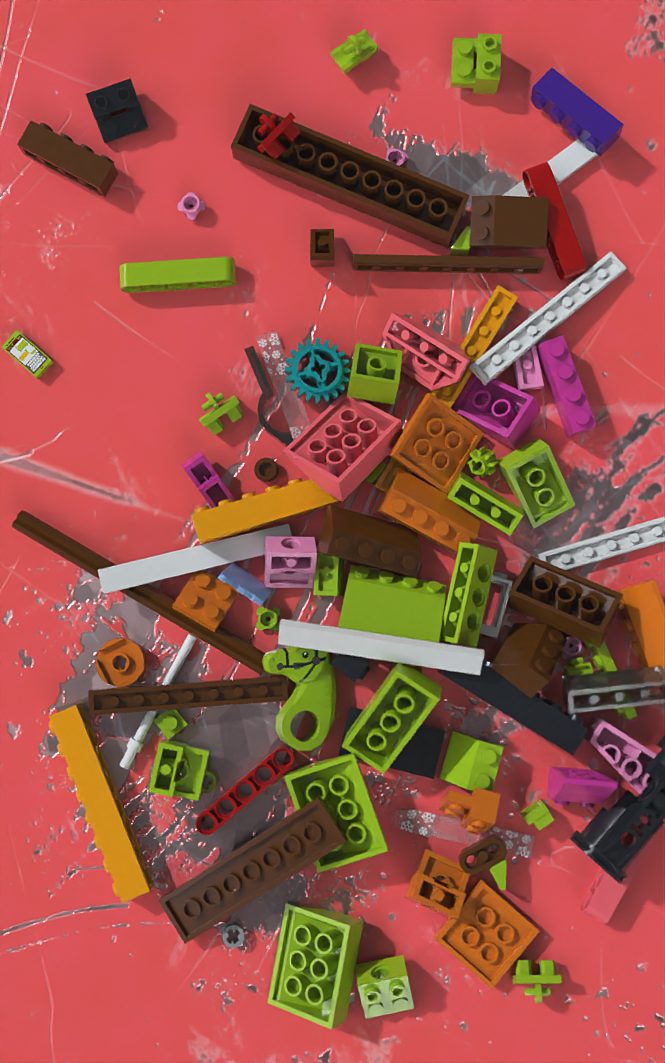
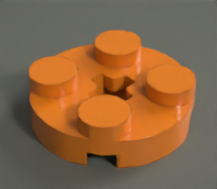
[95,638,146,687]

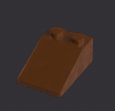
[469,195,550,250]

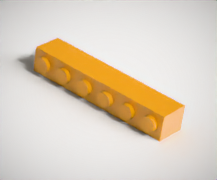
[191,478,340,545]

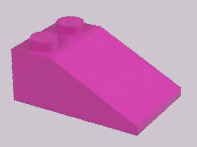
[451,373,541,449]
[547,766,617,808]

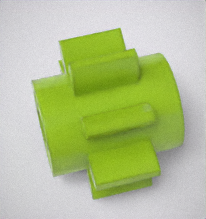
[467,446,499,478]
[564,657,594,689]

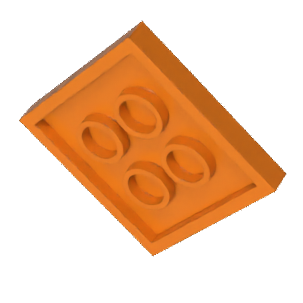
[389,393,484,494]
[434,879,540,989]

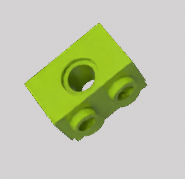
[450,33,502,94]
[148,739,210,801]
[355,955,414,1019]

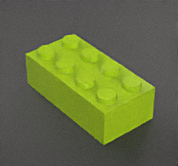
[342,662,442,774]

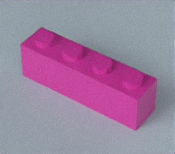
[536,335,597,438]

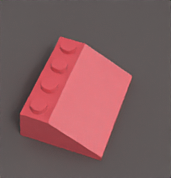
[283,391,402,502]

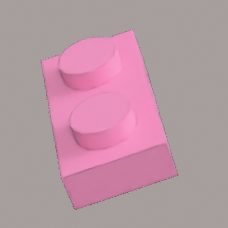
[513,344,544,392]

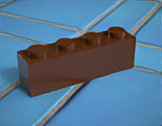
[17,120,118,197]

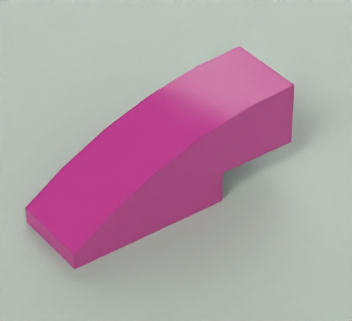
[181,451,236,508]

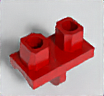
[257,112,301,159]

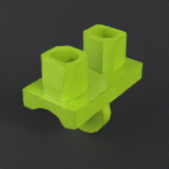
[330,29,378,74]
[199,392,243,435]
[512,960,562,1004]

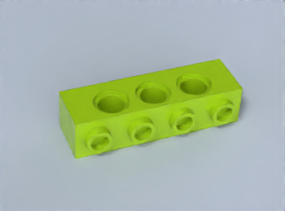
[439,542,498,648]

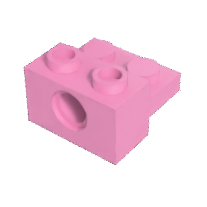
[264,536,317,588]

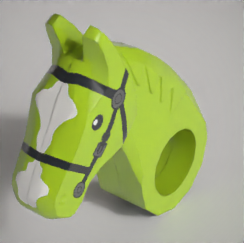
[262,646,336,751]

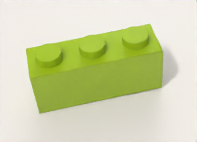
[447,472,524,536]

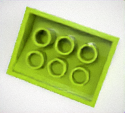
[338,565,446,643]
[284,753,389,873]
[267,902,364,1030]

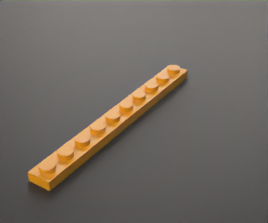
[375,285,518,493]

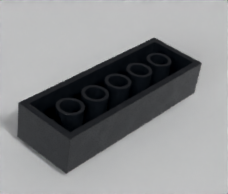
[438,646,589,755]

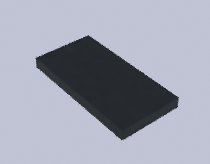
[339,706,445,779]

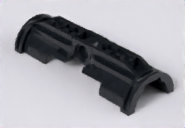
[569,735,665,884]

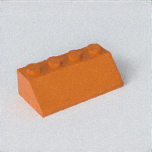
[376,468,481,554]
[615,580,665,683]

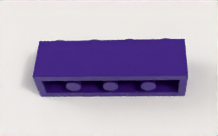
[531,68,624,157]

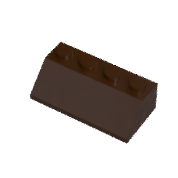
[317,505,422,577]
[509,556,623,648]

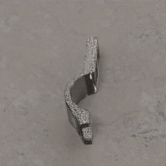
[244,346,293,447]

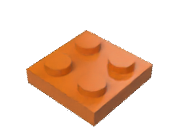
[172,570,239,632]

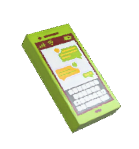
[1,330,54,379]

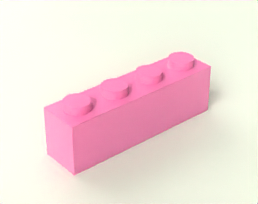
[584,717,657,794]

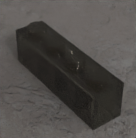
[561,666,665,714]

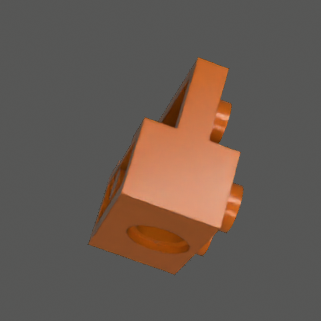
[438,787,501,835]
[405,849,470,919]

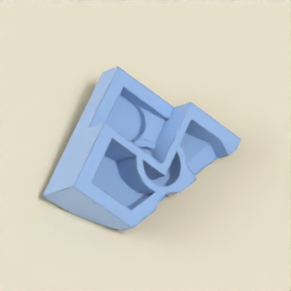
[218,562,274,607]

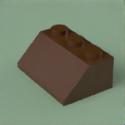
[491,623,567,698]

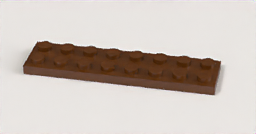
[159,796,348,943]

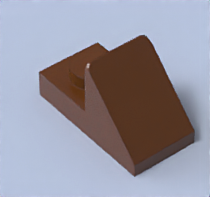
[310,229,335,267]

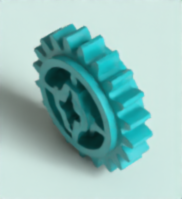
[284,338,351,405]

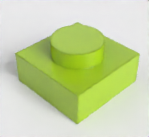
[154,709,189,740]

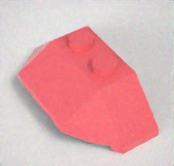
[382,313,470,391]

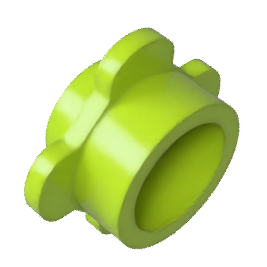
[256,607,280,631]

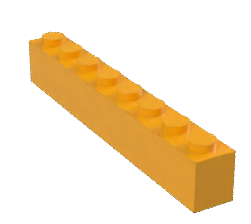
[49,703,154,903]

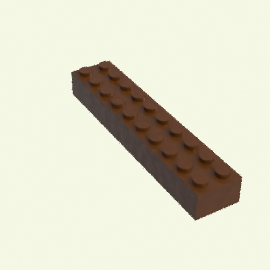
[231,104,470,248]

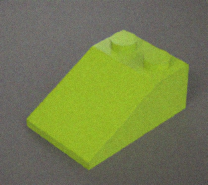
[497,438,575,529]

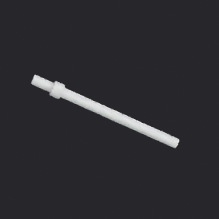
[119,634,197,769]

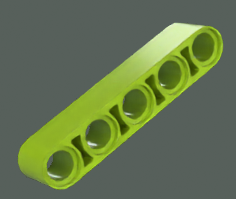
[119,257,236,293]

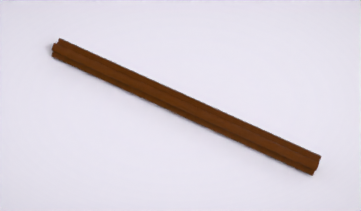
[12,510,265,675]

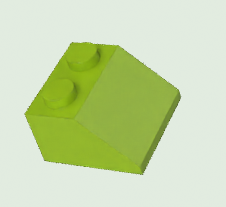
[347,343,403,405]
[440,730,504,792]

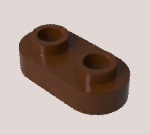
[458,836,507,874]

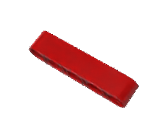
[522,162,586,281]
[196,745,295,835]

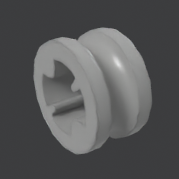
[222,922,245,948]

